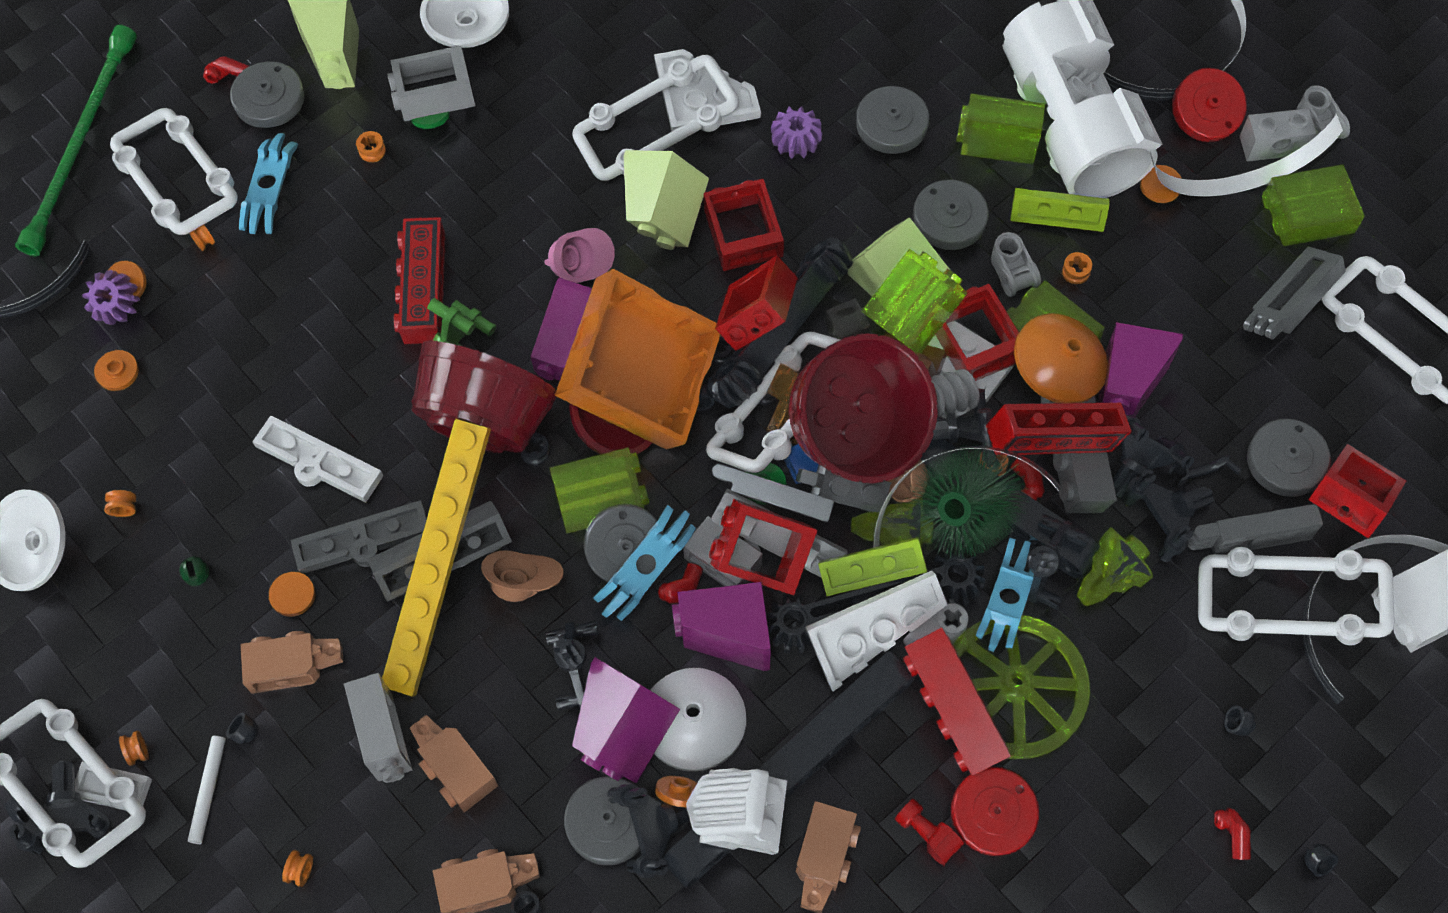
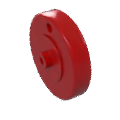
[1172,68,1247,142]
[950,767,1039,856]

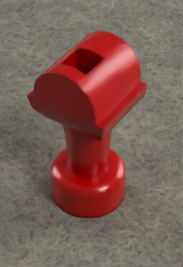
[895,798,964,866]

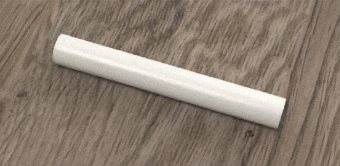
[187,736,226,844]

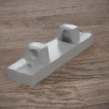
[710,489,847,578]

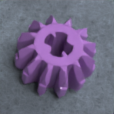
[771,106,822,159]
[82,270,140,325]

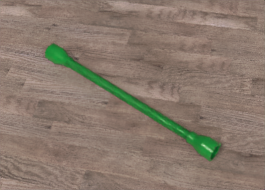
[15,25,137,256]

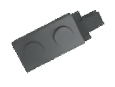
[796,465,891,514]

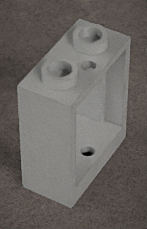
[387,46,475,121]
[344,673,413,783]

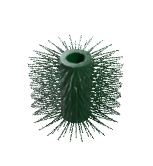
[907,443,1029,559]

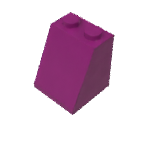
[531,277,592,380]
[1098,322,1183,416]
[672,582,771,671]
[572,657,680,783]

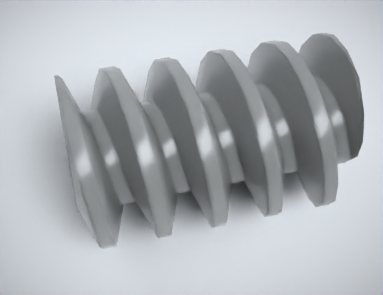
[931,369,980,418]

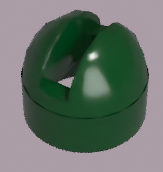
[179,557,209,586]

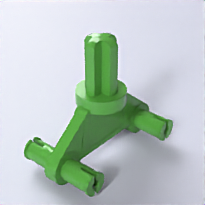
[427,298,496,346]

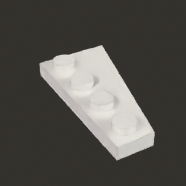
[805,571,947,691]

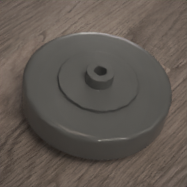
[230,61,305,128]
[856,86,930,154]
[913,179,989,250]
[1247,419,1331,497]
[584,503,664,586]
[564,776,640,865]

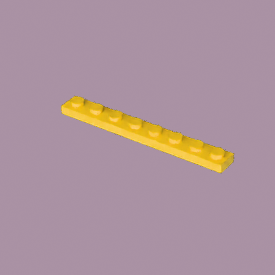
[382,419,491,696]

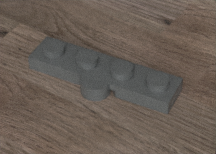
[290,500,427,574]

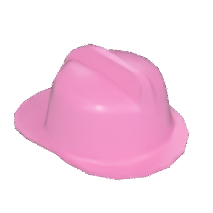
[544,228,615,283]

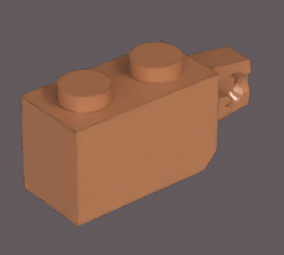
[241,631,343,694]
[410,715,498,813]
[796,801,861,913]
[433,849,540,913]

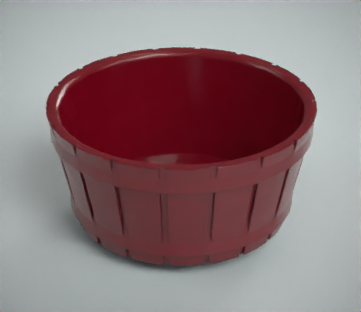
[789,333,938,483]
[411,341,557,453]

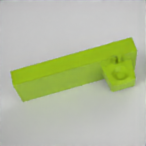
[1010,188,1110,232]
[818,537,927,596]

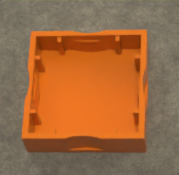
[555,269,720,450]

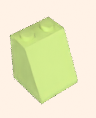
[288,0,359,89]
[623,150,709,250]
[848,217,956,321]

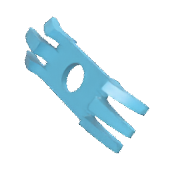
[239,133,298,234]
[593,505,696,621]
[976,538,1034,652]

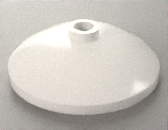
[420,0,509,48]
[0,489,66,591]
[650,668,746,772]

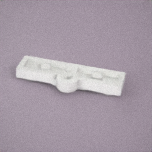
[252,416,383,503]

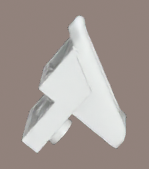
[686,768,787,855]

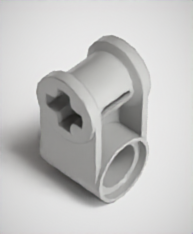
[1296,85,1350,139]
[991,232,1041,297]
[903,603,968,646]

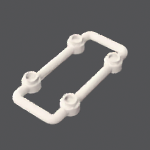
[572,55,738,181]
[110,108,238,235]
[1322,256,1448,404]
[706,332,840,473]
[1198,547,1395,645]
[0,699,146,868]

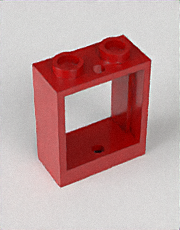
[703,179,784,271]
[715,255,798,351]
[929,284,1019,381]
[1308,444,1406,539]
[709,499,818,595]

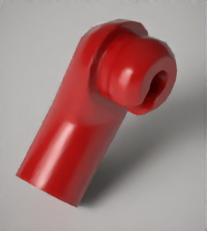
[203,56,249,84]
[1010,458,1044,501]
[658,563,703,604]
[1214,808,1251,860]

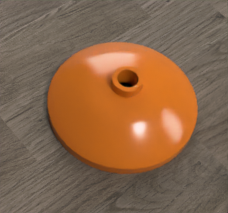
[1014,313,1108,403]

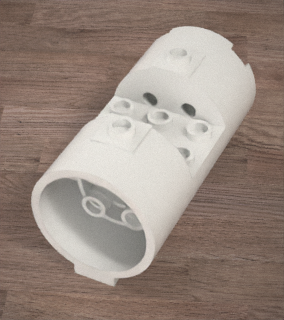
[1002,0,1163,198]

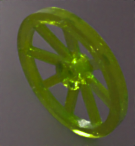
[953,615,1090,759]

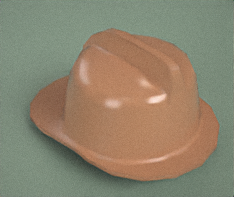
[481,550,563,602]

